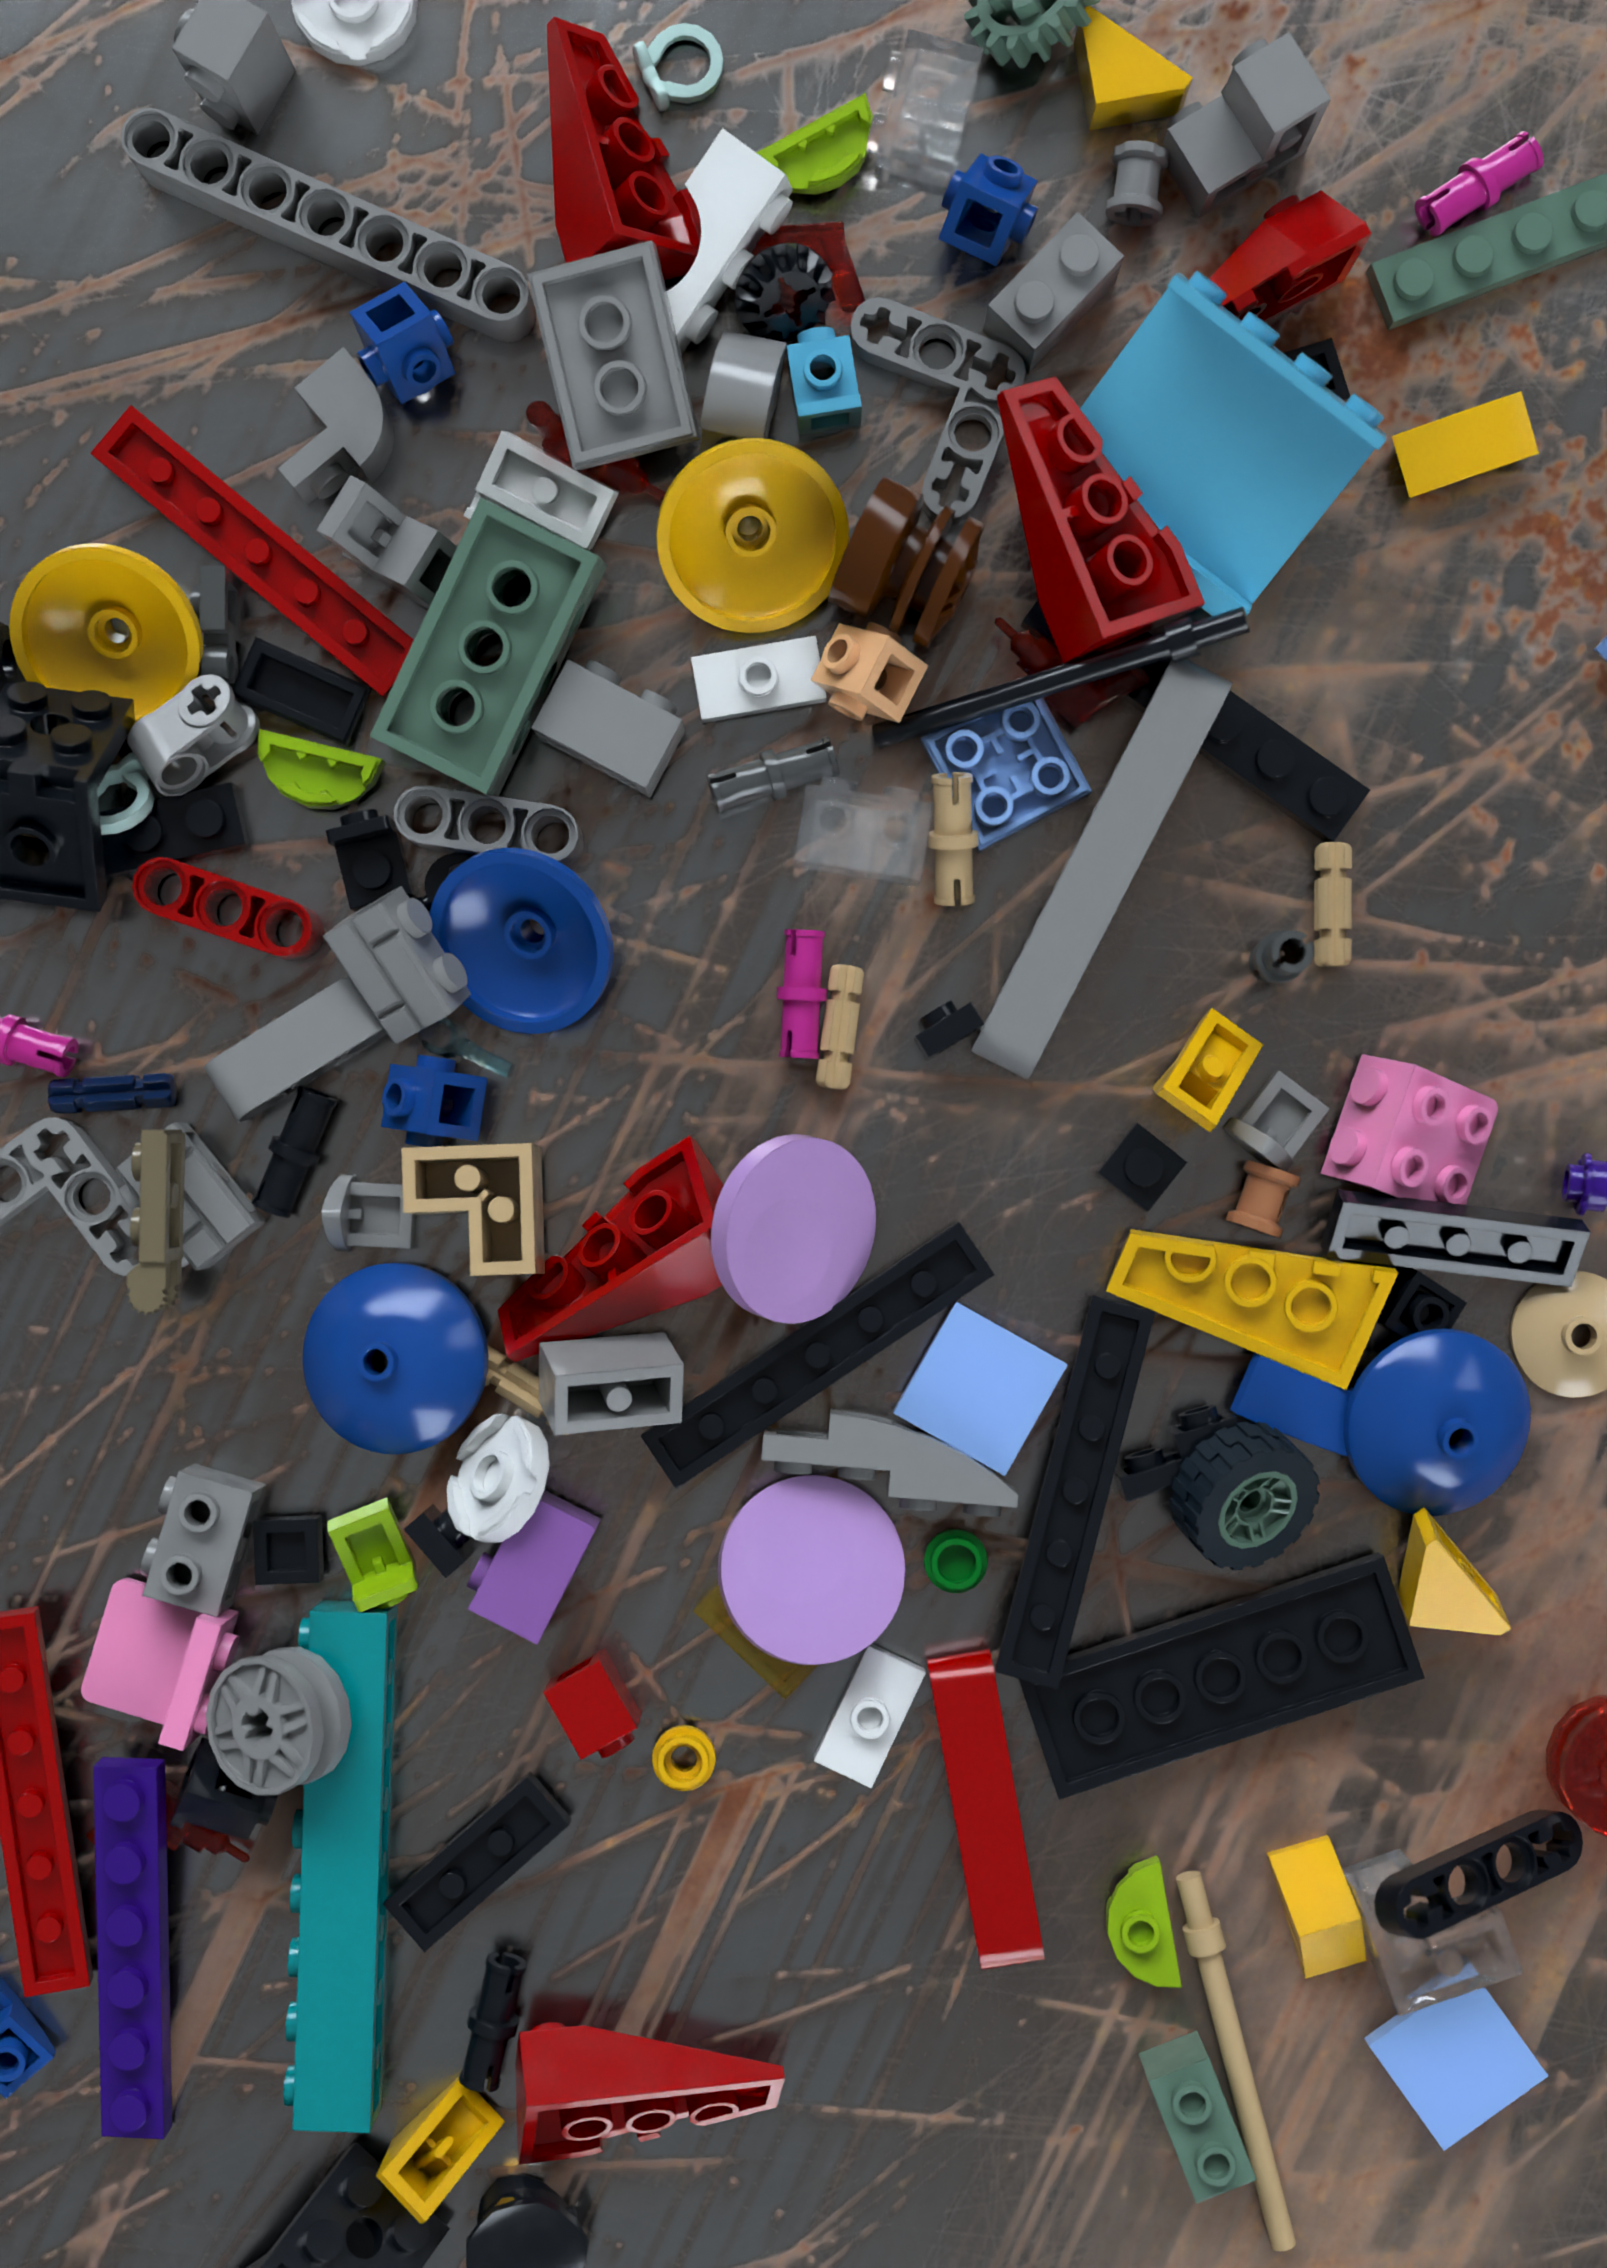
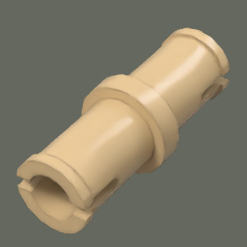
[928,772,979,906]

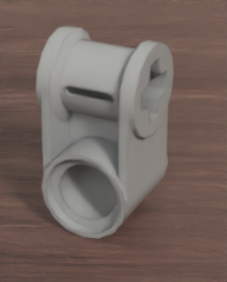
[128,674,260,796]

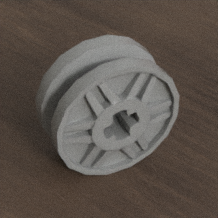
[206,1647,352,1795]

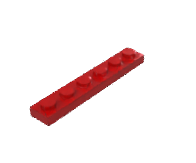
[90,405,414,700]
[0,1606,93,1998]

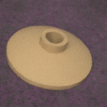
[1509,1271,1607,1398]

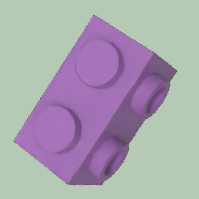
[466,1490,602,1644]

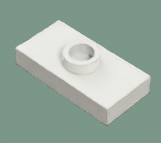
[691,635,827,723]
[814,1643,926,1789]

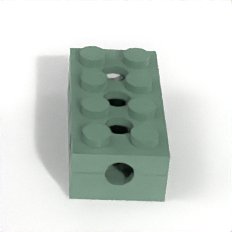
[370,497,608,797]

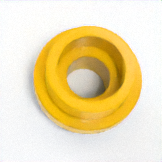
[652,1725,716,1791]

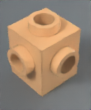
[811,622,928,723]

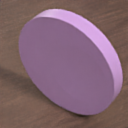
[711,1134,876,1324]
[718,1475,905,1665]

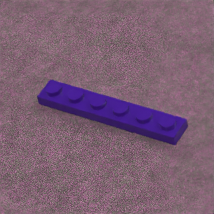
[93,1757,172,2139]

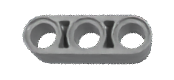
[394,785,584,867]
[204,976,387,1123]

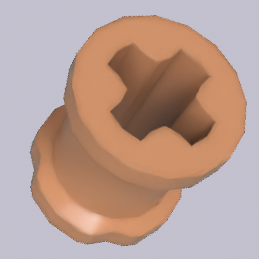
[1225,1160,1301,1239]

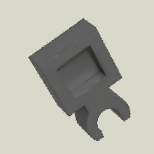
[190,565,240,685]

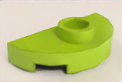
[756,93,873,195]
[258,729,386,810]
[1105,1855,1182,1988]

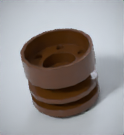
[828,477,985,648]

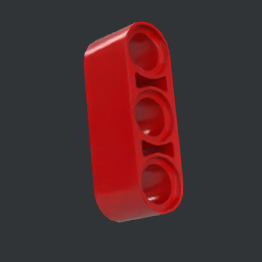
[132,857,324,961]

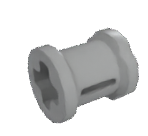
[1105,140,1170,227]

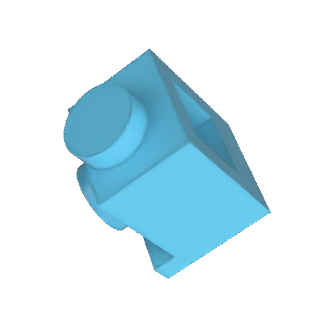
[786,327,862,436]

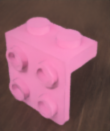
[1320,1054,1498,1205]
[81,1578,239,1751]

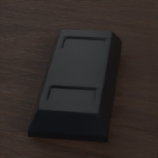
[232,637,372,747]

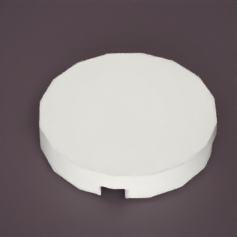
[291,0,419,66]
[447,1414,549,1543]

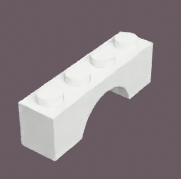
[667,128,793,355]

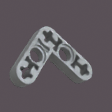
[850,297,1026,526]
[0,1117,139,1276]

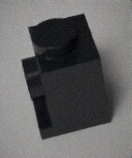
[170,1737,278,1840]

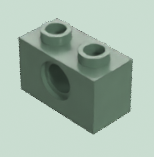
[1138,2030,1257,2204]

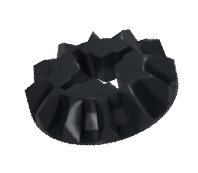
[735,243,836,342]

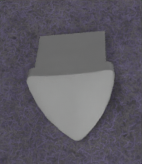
[1224,1070,1330,1172]
[321,1174,416,1252]

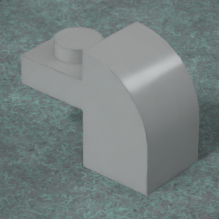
[699,330,787,455]
[278,347,394,505]
[316,475,457,609]

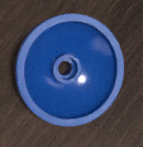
[430,848,613,1034]
[303,1263,489,1455]
[1344,1329,1531,1516]

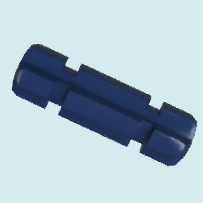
[48,1073,177,1114]

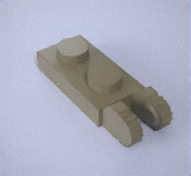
[126,1129,185,1315]

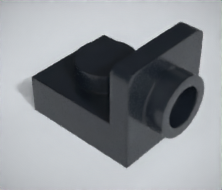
[326,809,416,912]

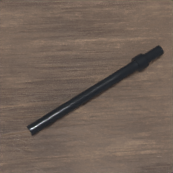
[872,607,1250,749]

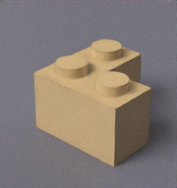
[402,1143,545,1276]

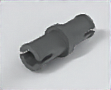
[706,736,840,814]
[1248,930,1314,983]

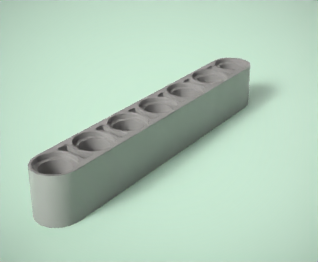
[121,108,537,343]
[970,658,1233,1080]

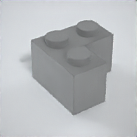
[1162,32,1331,218]

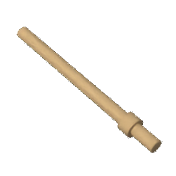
[1176,1871,1296,2252]

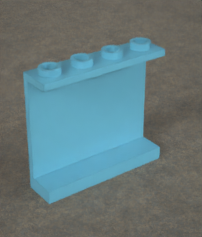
[1080,270,1387,616]

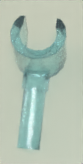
[421,1018,513,1077]

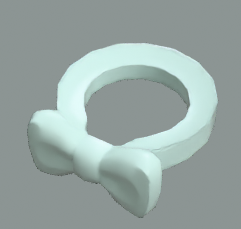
[632,23,724,112]
[97,752,155,835]

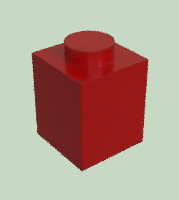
[543,1648,642,1760]

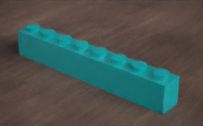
[283,1600,398,2133]

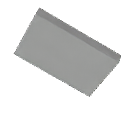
[527,240,700,471]

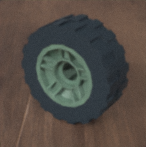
[1169,1421,1320,1570]

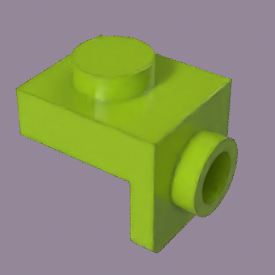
[327,1497,418,1612]

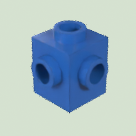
[938,153,1039,266]
[349,281,456,405]
[381,1055,487,1147]

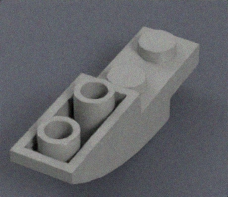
[761,1408,1018,1517]

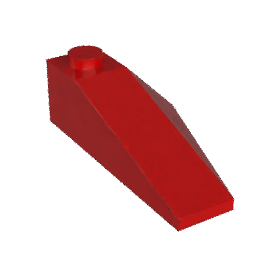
[547,16,701,280]
[1209,190,1372,323]
[996,376,1205,664]
[497,1135,724,1362]
[515,2022,785,2165]

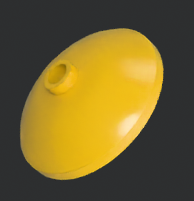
[656,438,849,633]
[9,543,204,724]

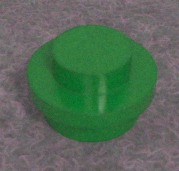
[924,1528,988,1593]

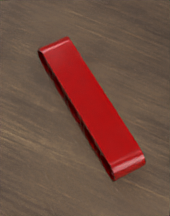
[926,1649,1045,1971]

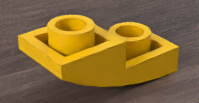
[1392,391,1540,498]

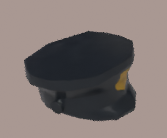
[466,2174,589,2268]

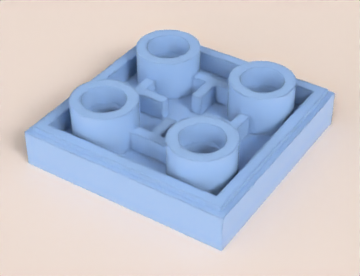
[920,698,1092,853]
[893,1301,1068,1476]
[1364,1964,1548,2151]

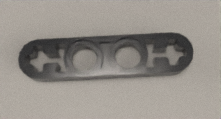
[1374,1809,1583,1940]

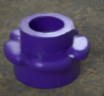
[1562,1153,1607,1216]

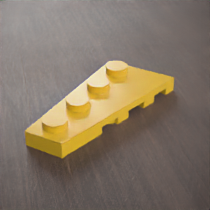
[1106,1229,1398,1390]

